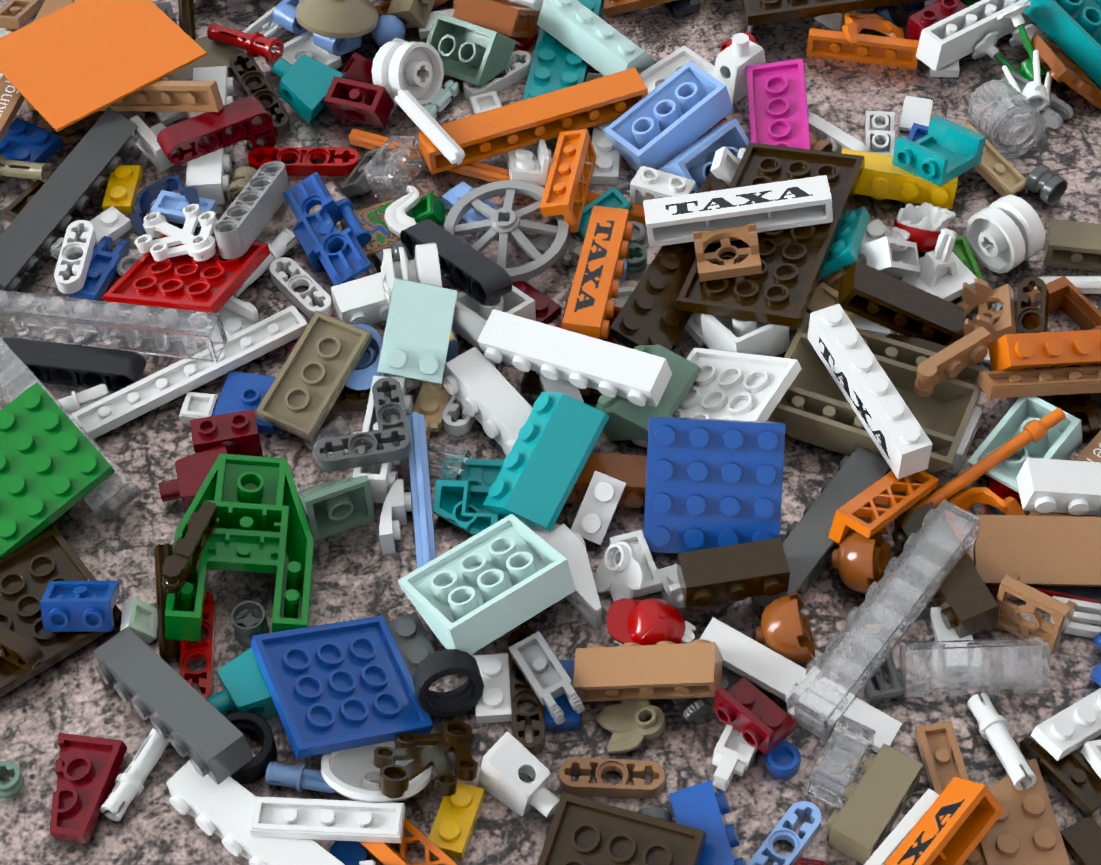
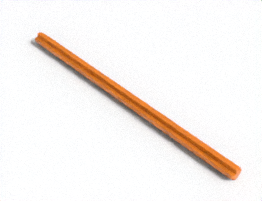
[348,128,646,225]

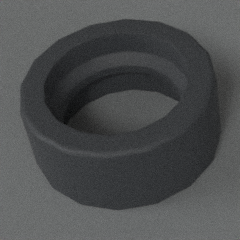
[413,649,484,717]
[224,712,277,785]

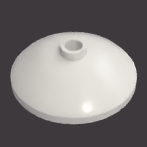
[321,740,432,803]

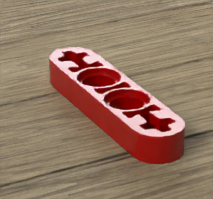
[248,147,360,176]
[180,591,216,699]

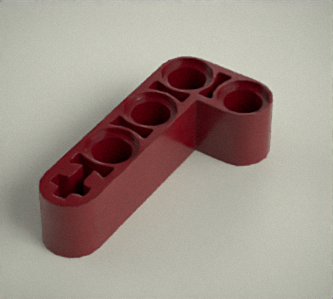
[157,96,276,165]

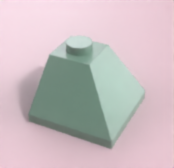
[298,475,376,541]

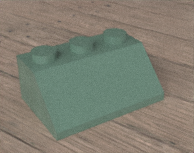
[426,13,517,87]
[595,344,701,441]

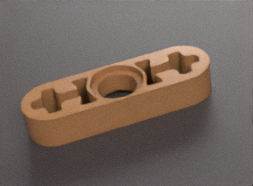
[559,757,665,799]

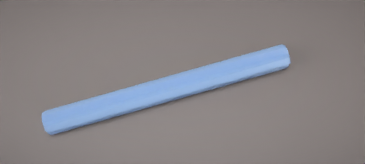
[407,412,436,569]

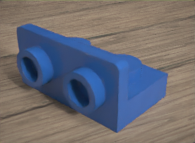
[40,581,120,632]

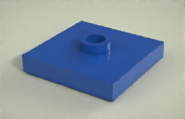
[213,371,277,434]

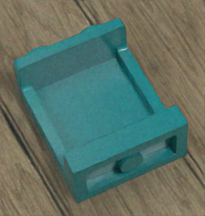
[892,115,986,186]

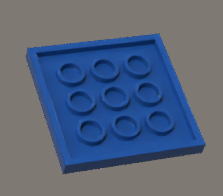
[644,416,786,554]
[250,615,433,759]

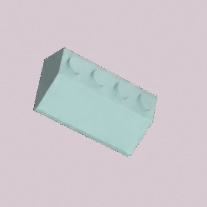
[537,0,655,76]

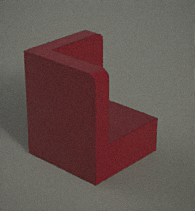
[341,52,374,85]

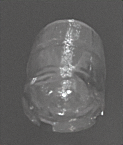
[968,80,1046,159]

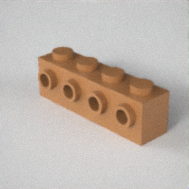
[573,639,723,702]

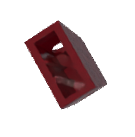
[158,444,228,513]

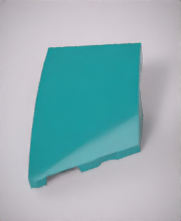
[433,458,504,535]

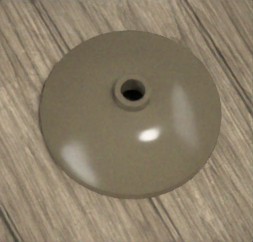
[296,0,379,38]

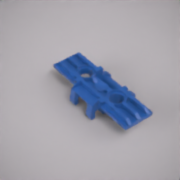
[282,172,373,286]

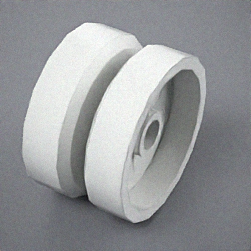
[372,40,444,105]
[966,195,1045,274]

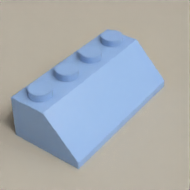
[604,61,734,171]

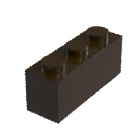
[677,538,790,607]

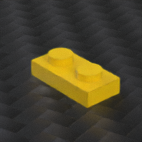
[102,165,143,214]
[429,782,485,860]

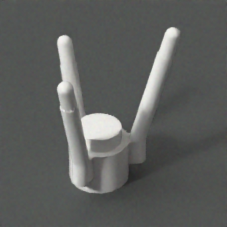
[1002,50,1052,111]

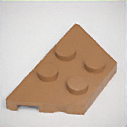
[986,759,1071,865]

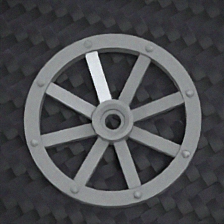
[444,180,569,282]

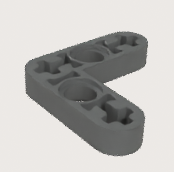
[315,377,412,471]

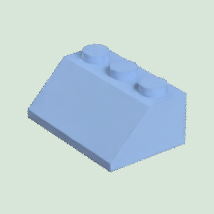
[659,118,750,194]

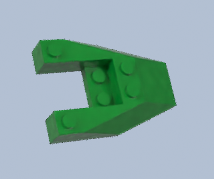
[165,453,314,642]

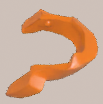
[842,12,905,44]
[942,487,1025,561]

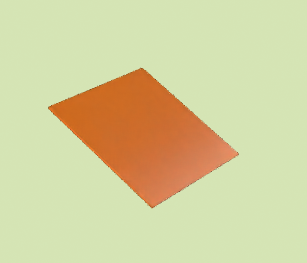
[0,0,207,132]

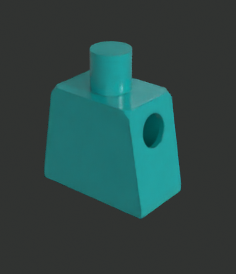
[272,55,344,124]
[206,647,278,719]

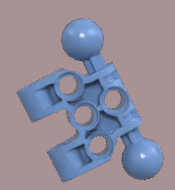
[272,0,406,56]

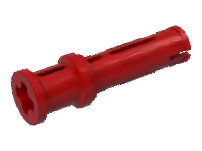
[207,23,284,63]

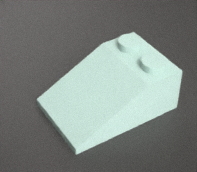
[377,278,457,384]
[967,396,1083,493]

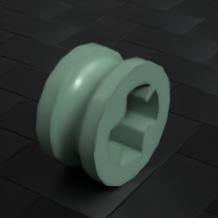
[625,243,647,273]
[0,761,24,798]

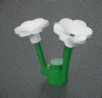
[972,2,1047,82]

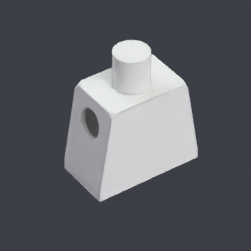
[713,33,766,105]
[843,236,921,278]
[478,731,560,818]

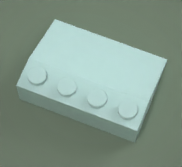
[398,514,576,655]

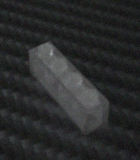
[900,638,1050,697]

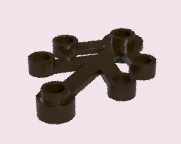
[373,721,478,798]

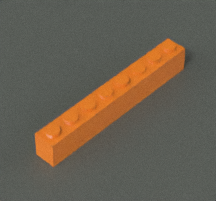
[418,67,648,175]

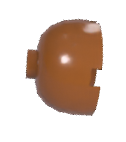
[832,527,891,595]
[756,592,815,665]

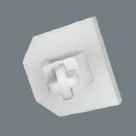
[902,228,977,302]

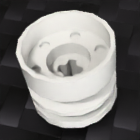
[381,243,442,306]

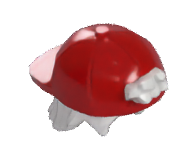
[891,202,957,252]
[607,598,695,646]

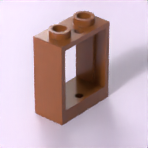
[453,0,540,38]
[1014,276,1101,332]

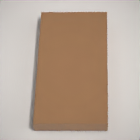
[973,514,1101,587]

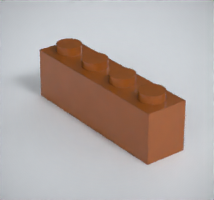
[566,452,647,508]

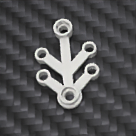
[135,204,218,261]

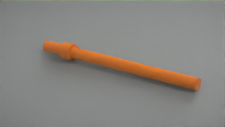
[894,407,1066,521]

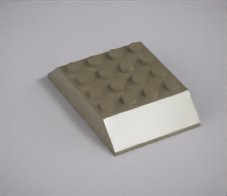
[770,313,990,473]

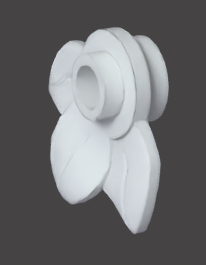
[594,541,644,601]

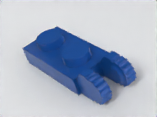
[68,236,130,305]

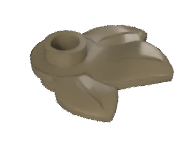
[596,700,666,753]

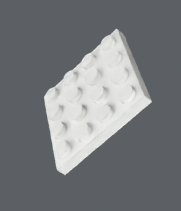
[632,347,802,448]

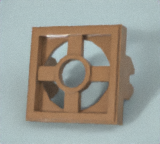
[693,223,762,282]
[956,277,1016,343]
[996,572,1077,654]

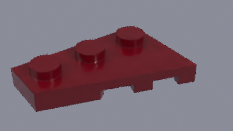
[50,733,127,844]

